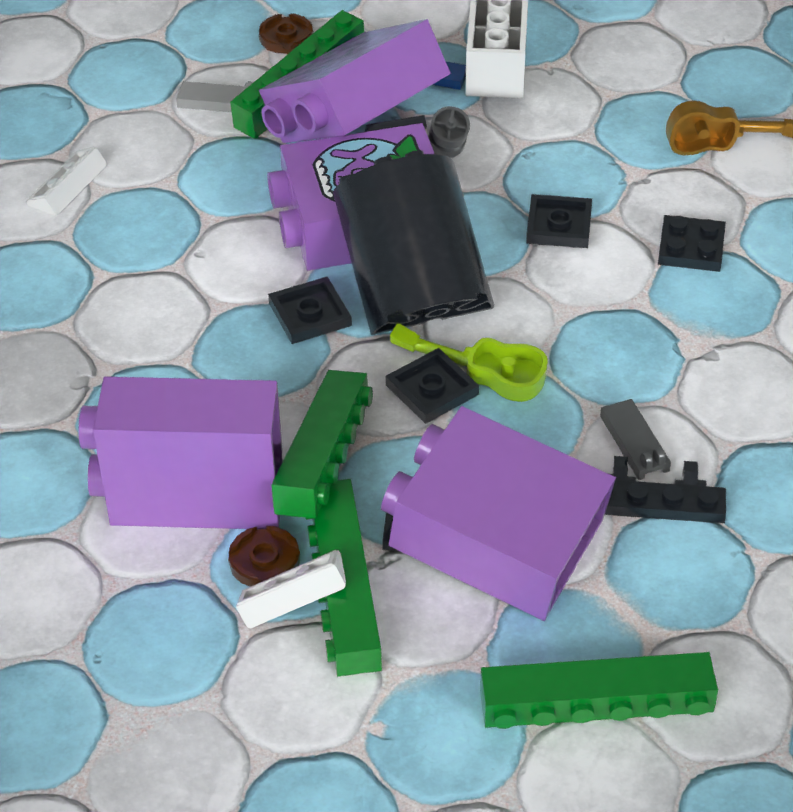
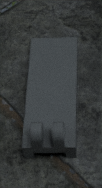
[600,399,671,480]

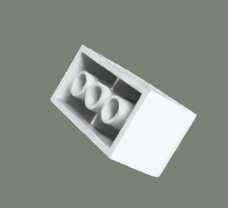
[466,0,528,98]

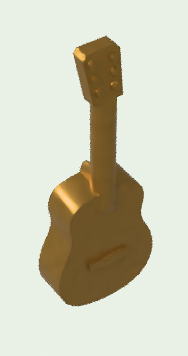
[666,101,793,156]

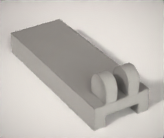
[176,81,253,112]

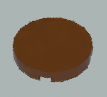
[259,13,314,54]
[228,526,300,587]

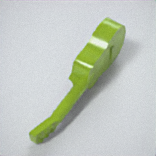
[390,324,548,402]

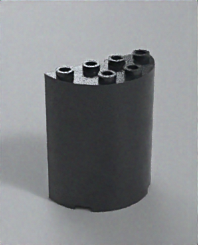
[333,150,494,335]

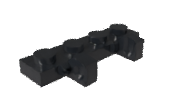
[605,456,726,524]

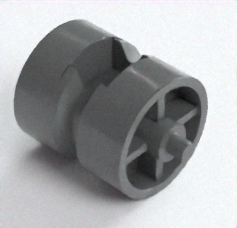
[428,106,470,158]

